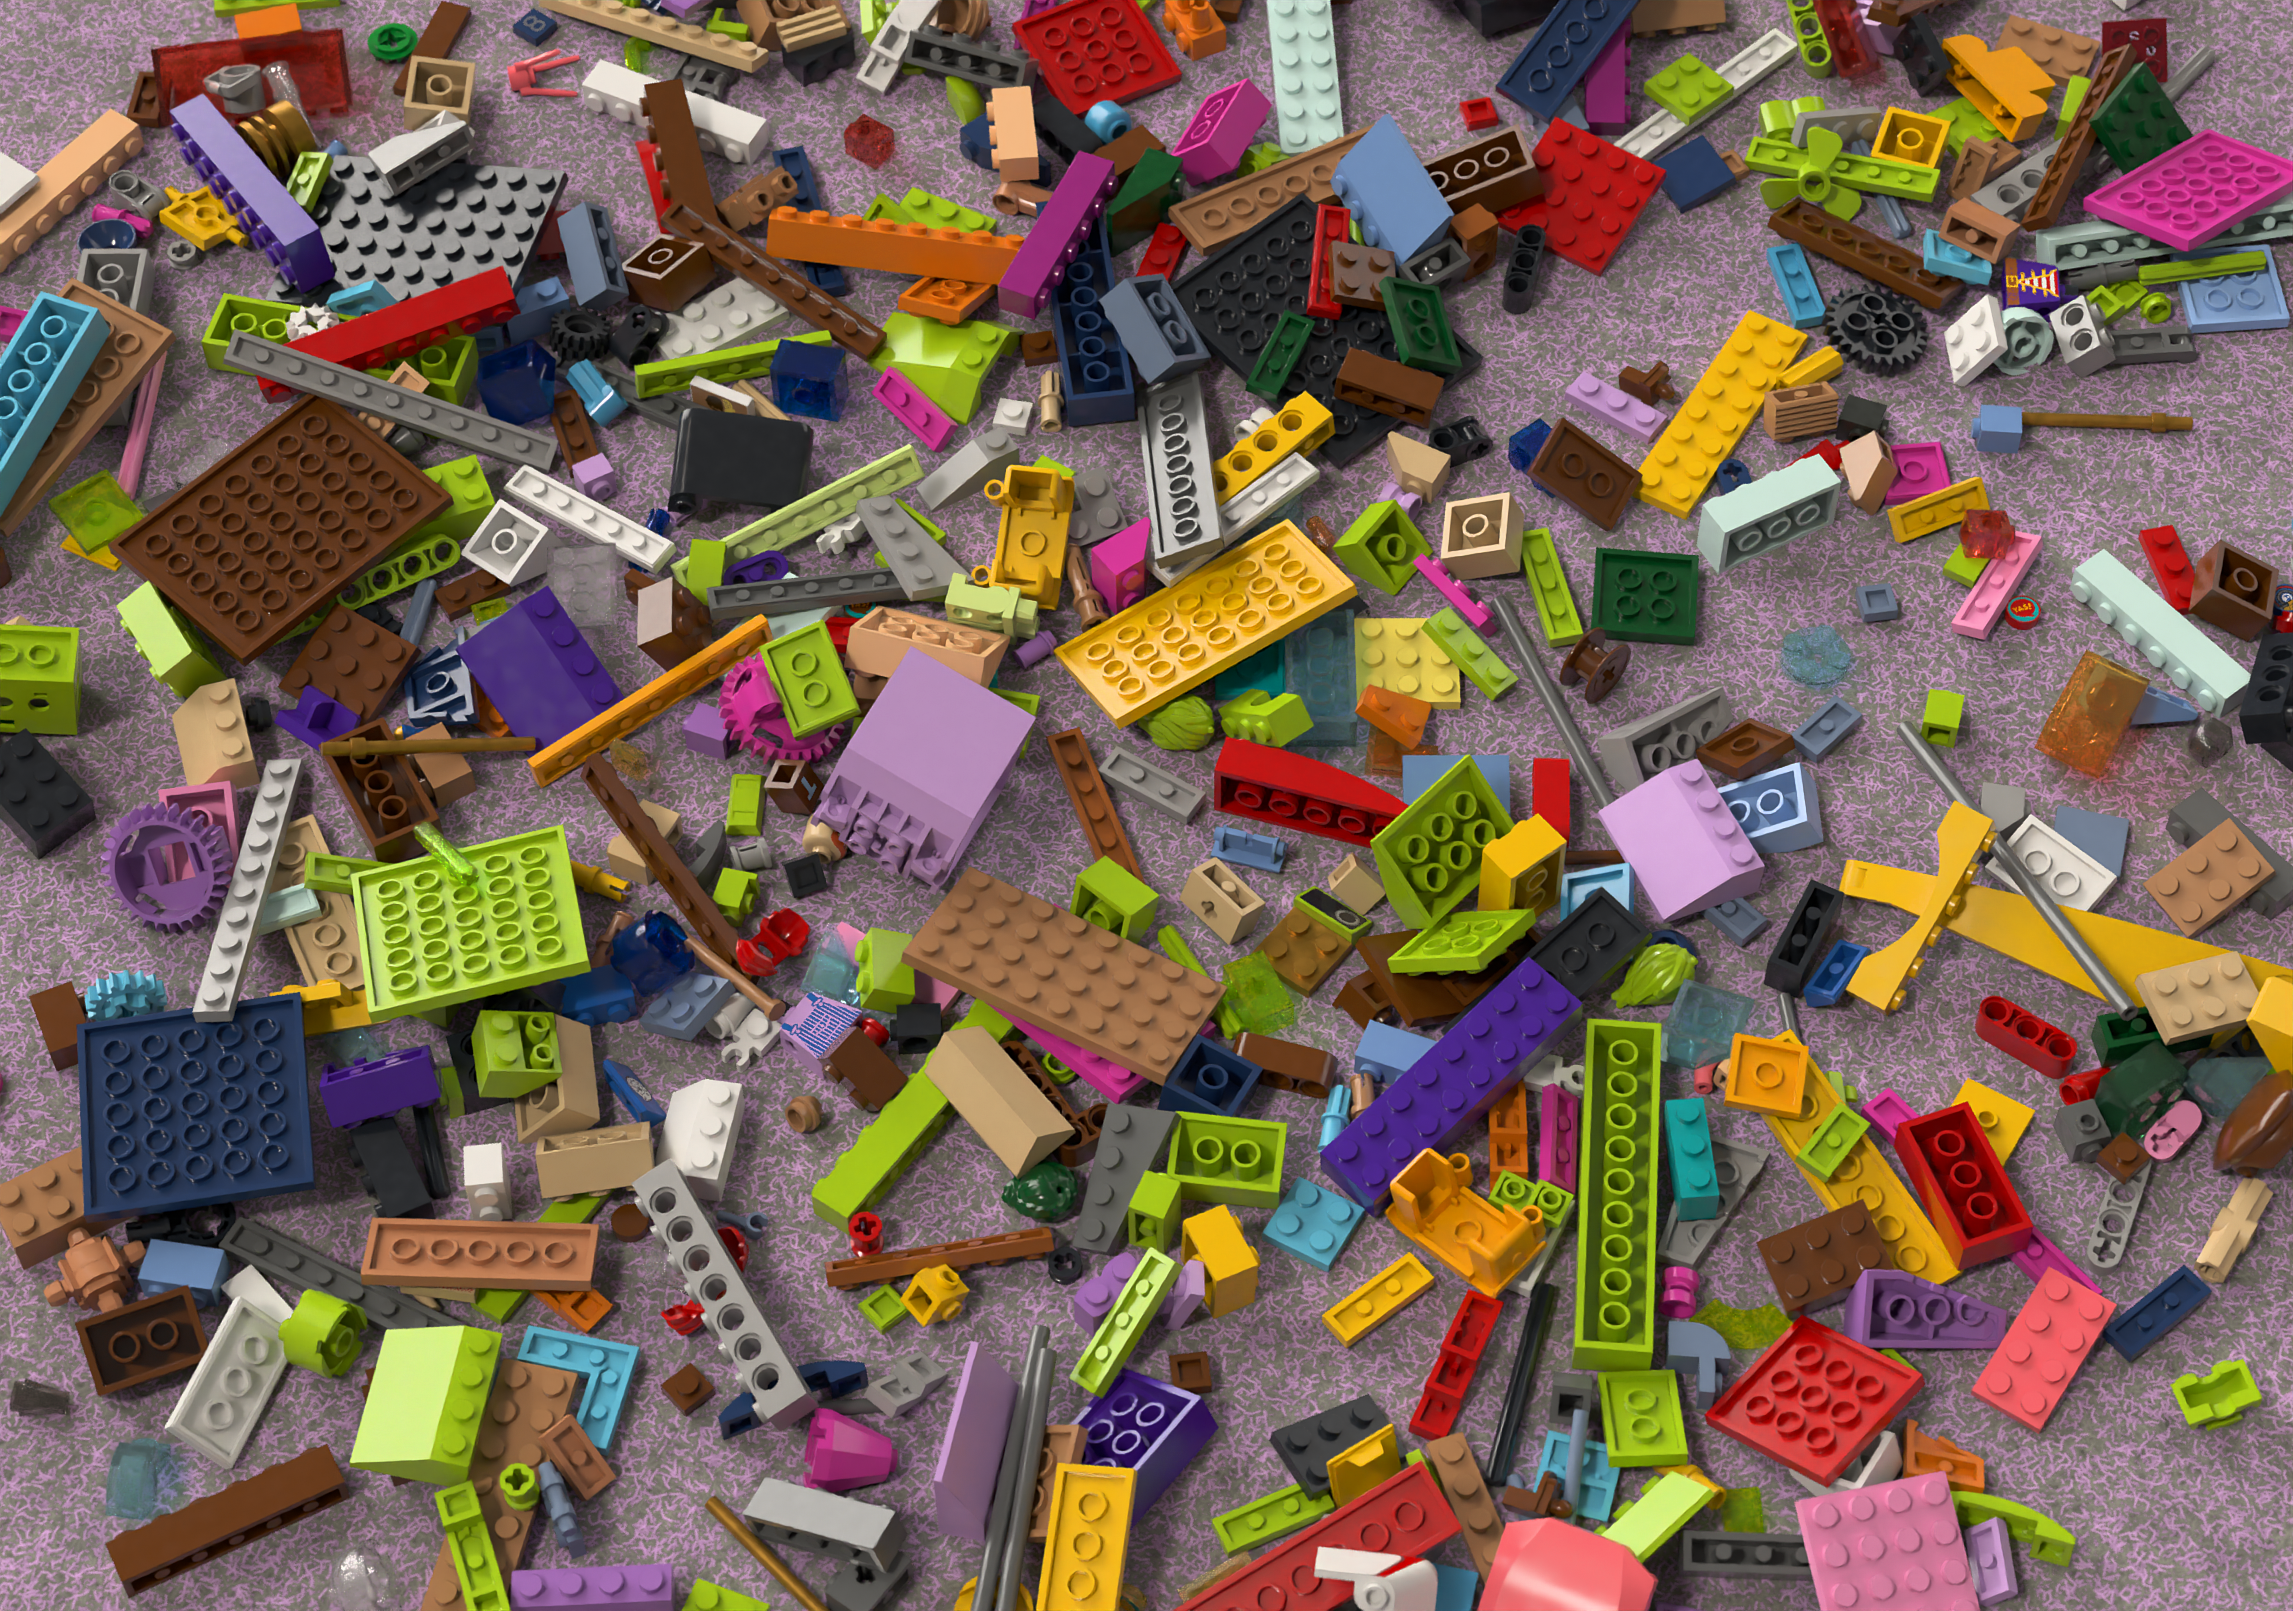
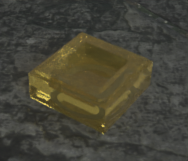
[609,737,648,781]

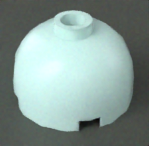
[1993,307,2054,375]

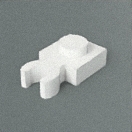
[816,512,867,554]
[721,1008,781,1073]
[1523,1054,1584,1096]

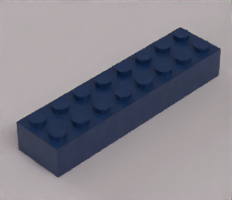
[1036,201,1135,426]

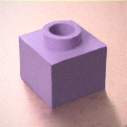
[572,453,617,501]

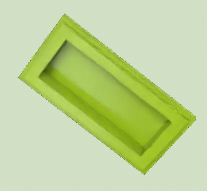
[725,774,767,836]

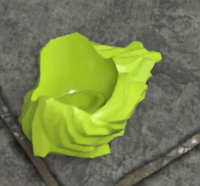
[1136,694,1215,751]
[1611,943,1698,1010]

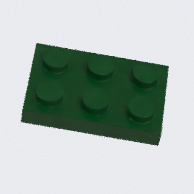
[1379,276,1463,374]

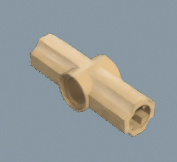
[2194,1178,2273,1283]

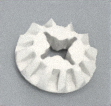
[286,303,340,341]

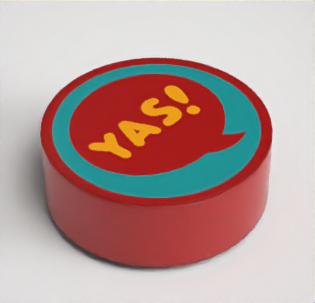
[2004,595,2041,630]

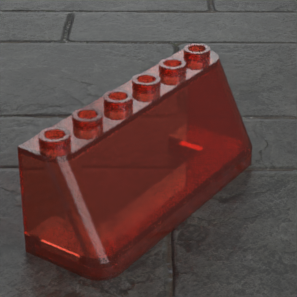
[151,27,354,131]

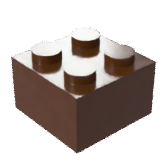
[622,233,717,312]
[2189,539,2279,642]
[637,576,714,672]

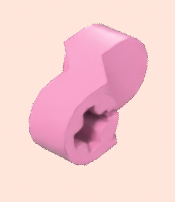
[2144,1100,2202,1163]

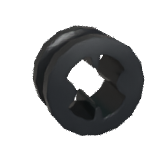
[1048,1247,1082,1285]

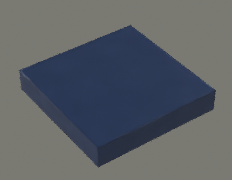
[1652,135,1737,214]

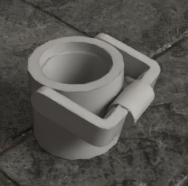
[203,65,266,113]

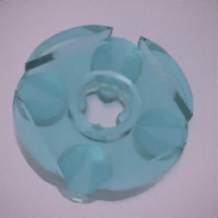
[1780,625,1851,690]

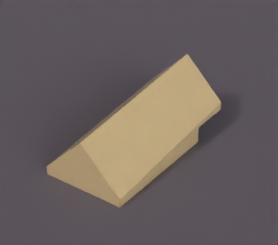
[924,1025,1076,1179]

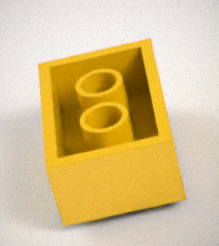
[1477,813,1567,918]

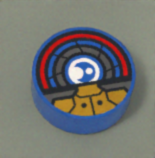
[2272,584,2293,616]

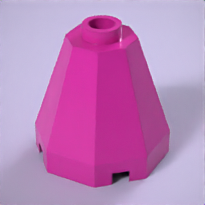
[803,1408,898,1493]

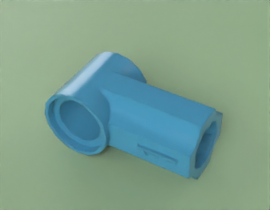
[566,359,629,428]

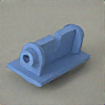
[1210,824,1289,873]

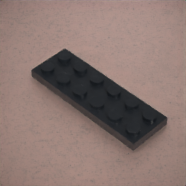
[1441,886,1653,1036]

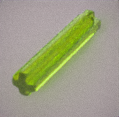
[413,821,479,887]

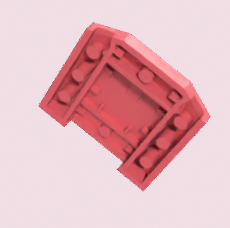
[1477,1517,1659,1611]

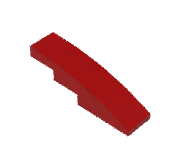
[1408,1289,1504,1441]

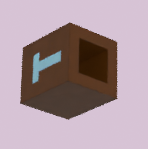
[763,759,824,814]

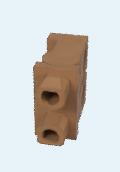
[715,166,799,232]

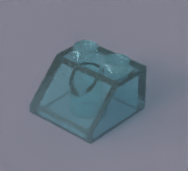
[1661,979,1755,1070]

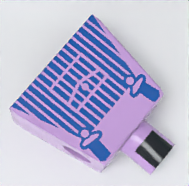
[776,992,863,1080]

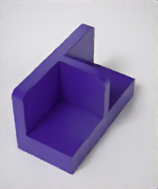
[274,685,361,752]

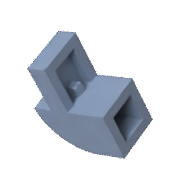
[1665,1321,1731,1410]

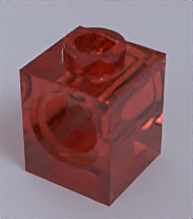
[844,113,895,170]
[1958,509,2015,559]

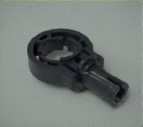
[125,1202,236,1249]

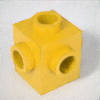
[900,1264,970,1327]

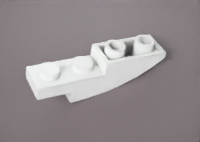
[856,0,943,96]

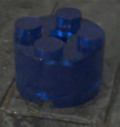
[610,910,695,998]

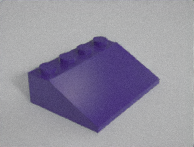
[455,585,625,758]
[1070,1367,1219,1531]

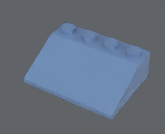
[1330,113,1454,275]

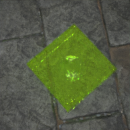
[48,469,144,556]

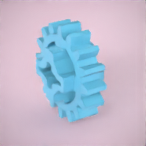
[85,970,167,1022]

